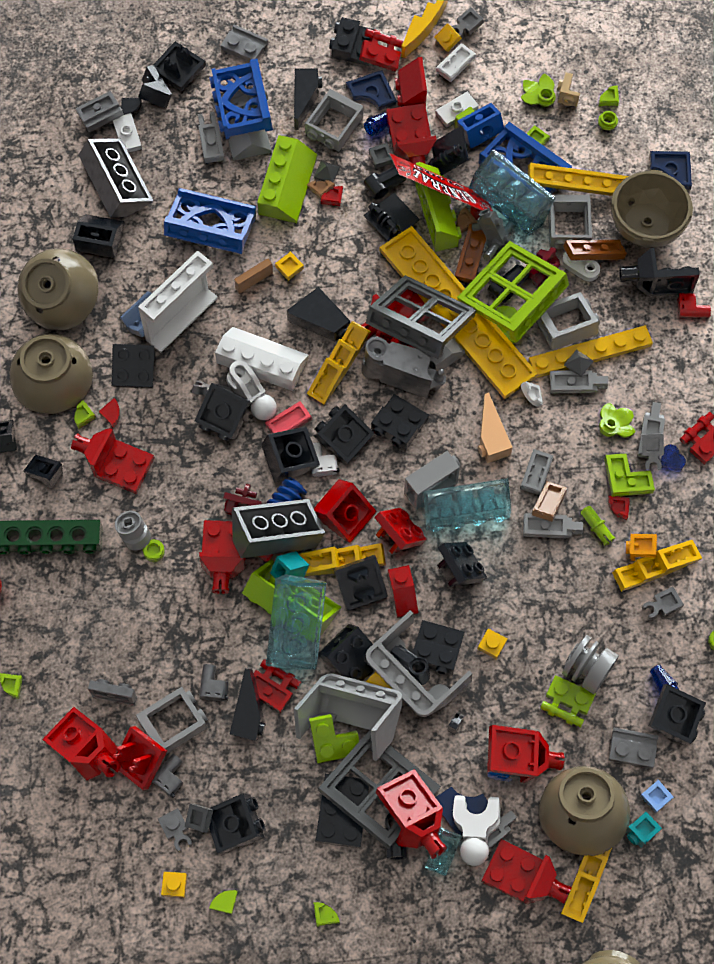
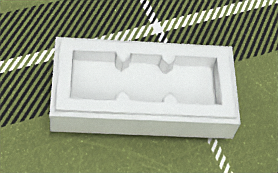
[436,43,476,82]
[435,91,479,128]
[113,113,142,153]

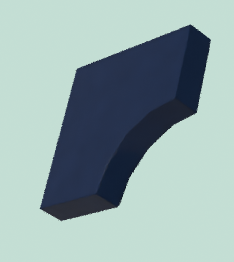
[346,70,397,111]
[649,151,692,190]
[435,787,488,839]

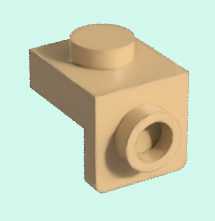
[557,72,580,107]

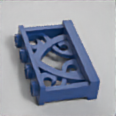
[209,59,273,139]
[478,122,572,208]
[164,188,256,254]

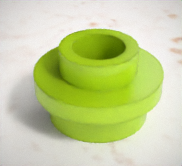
[598,111,618,130]

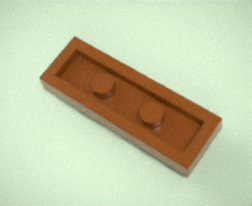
[455,224,487,283]
[563,240,627,260]

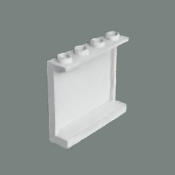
[138,251,218,353]

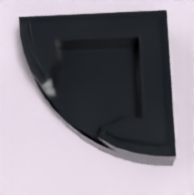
[121,98,142,115]
[448,712,465,735]

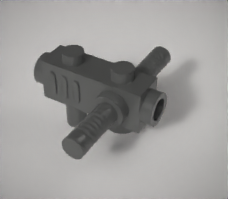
[472,208,516,261]

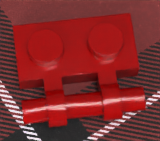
[359,29,403,72]
[680,412,714,465]
[254,659,302,713]

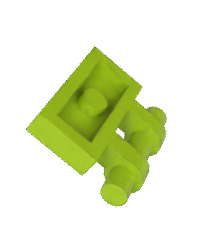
[540,675,596,728]

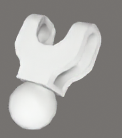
[226,360,277,420]
[453,795,501,866]

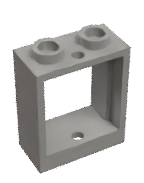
[305,89,364,152]
[548,195,592,249]
[536,292,600,351]
[404,451,460,510]
[136,687,208,754]

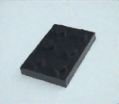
[315,773,369,849]

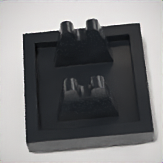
[153,41,206,92]
[437,542,488,587]
[333,555,388,611]

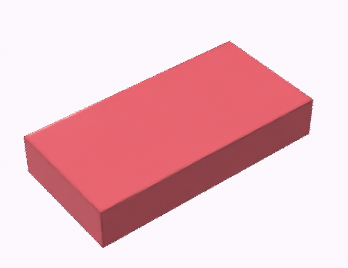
[265,401,312,434]

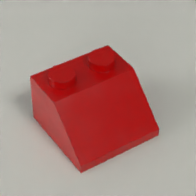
[394,57,427,107]
[314,479,377,543]

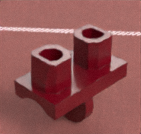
[526,247,561,287]
[223,483,262,515]

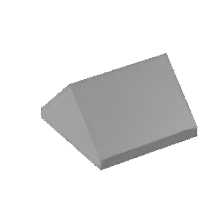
[228,117,272,161]

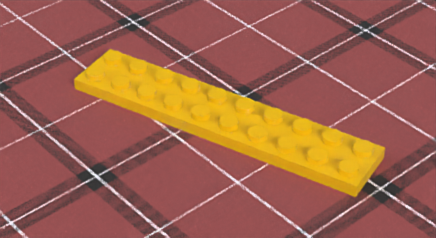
[379,226,538,399]

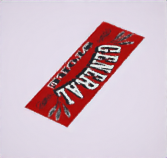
[389,153,493,211]

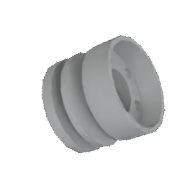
[562,635,619,694]

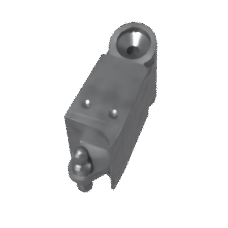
[361,337,446,398]

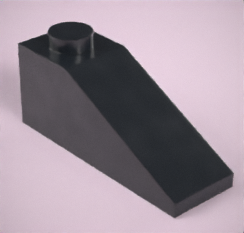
[294,68,322,130]
[230,667,266,741]

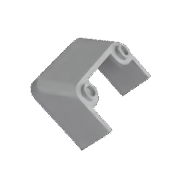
[366,610,472,717]
[294,674,402,761]

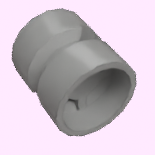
[115,511,151,551]

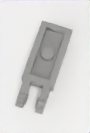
[198,112,224,163]

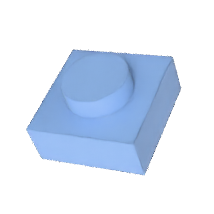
[641,780,673,813]

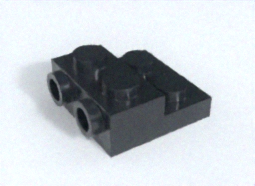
[329,17,374,66]
[194,383,250,441]
[371,394,429,450]
[313,404,375,464]
[413,620,465,676]
[648,684,706,745]
[209,793,266,854]

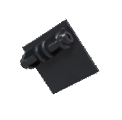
[428,125,469,176]
[363,193,420,241]
[111,344,156,387]

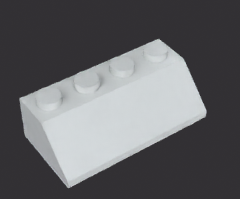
[215,327,309,391]

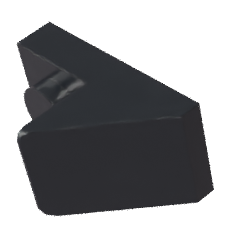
[138,65,172,108]
[0,420,17,453]
[23,454,63,489]

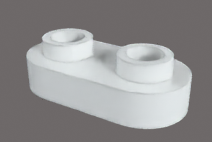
[562,252,600,281]

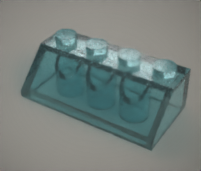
[469,149,555,236]
[421,478,511,532]
[266,574,327,670]

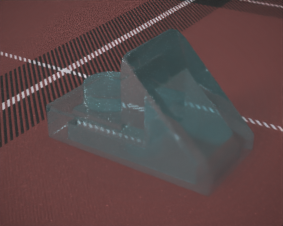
[425,827,462,876]

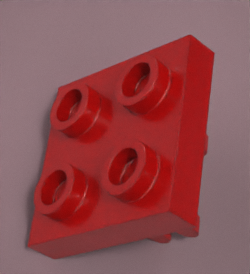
[374,508,427,554]
[113,726,167,790]

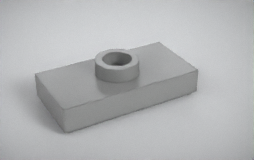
[520,449,554,495]

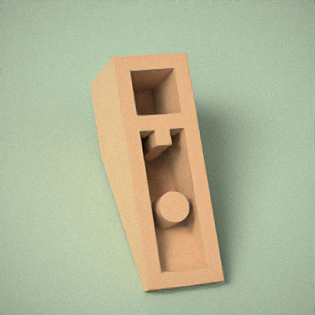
[478,393,513,463]

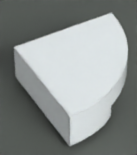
[520,382,543,407]

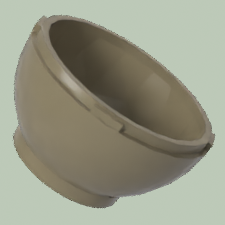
[611,170,693,248]
[17,248,98,330]
[9,334,93,414]
[538,766,630,856]

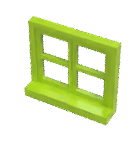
[457,241,569,343]

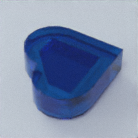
[661,444,686,471]

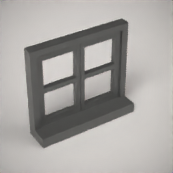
[366,275,476,359]
[318,729,441,849]

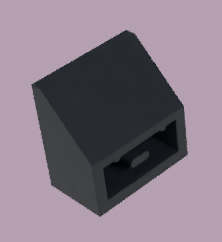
[72,214,125,258]

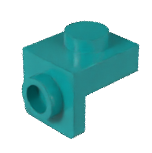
[626,812,662,848]

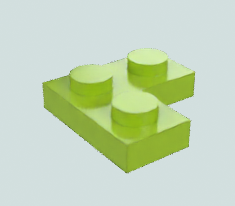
[604,453,655,496]
[309,714,359,763]

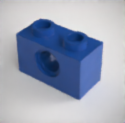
[457,103,504,149]

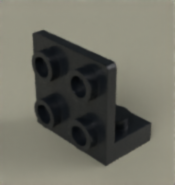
[318,624,373,681]

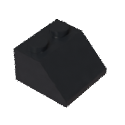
[261,427,320,483]

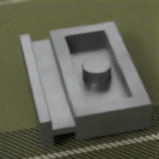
[221,25,268,62]
[76,91,124,132]
[88,679,137,706]
[608,728,658,769]

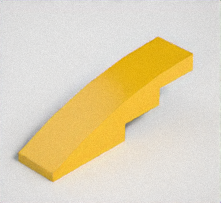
[401,0,448,58]
[307,321,371,404]
[612,540,702,592]
[299,543,386,576]
[561,848,612,923]

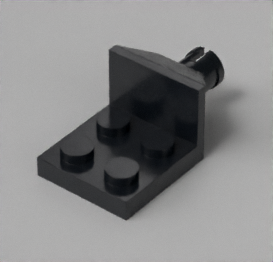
[619,248,700,297]

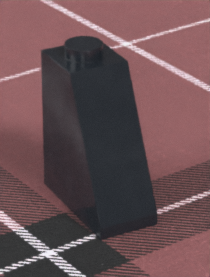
[287,287,350,342]

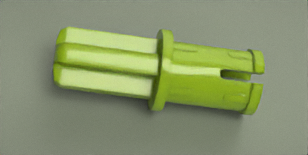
[581,505,615,546]

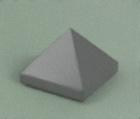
[314,161,340,182]
[564,349,593,377]

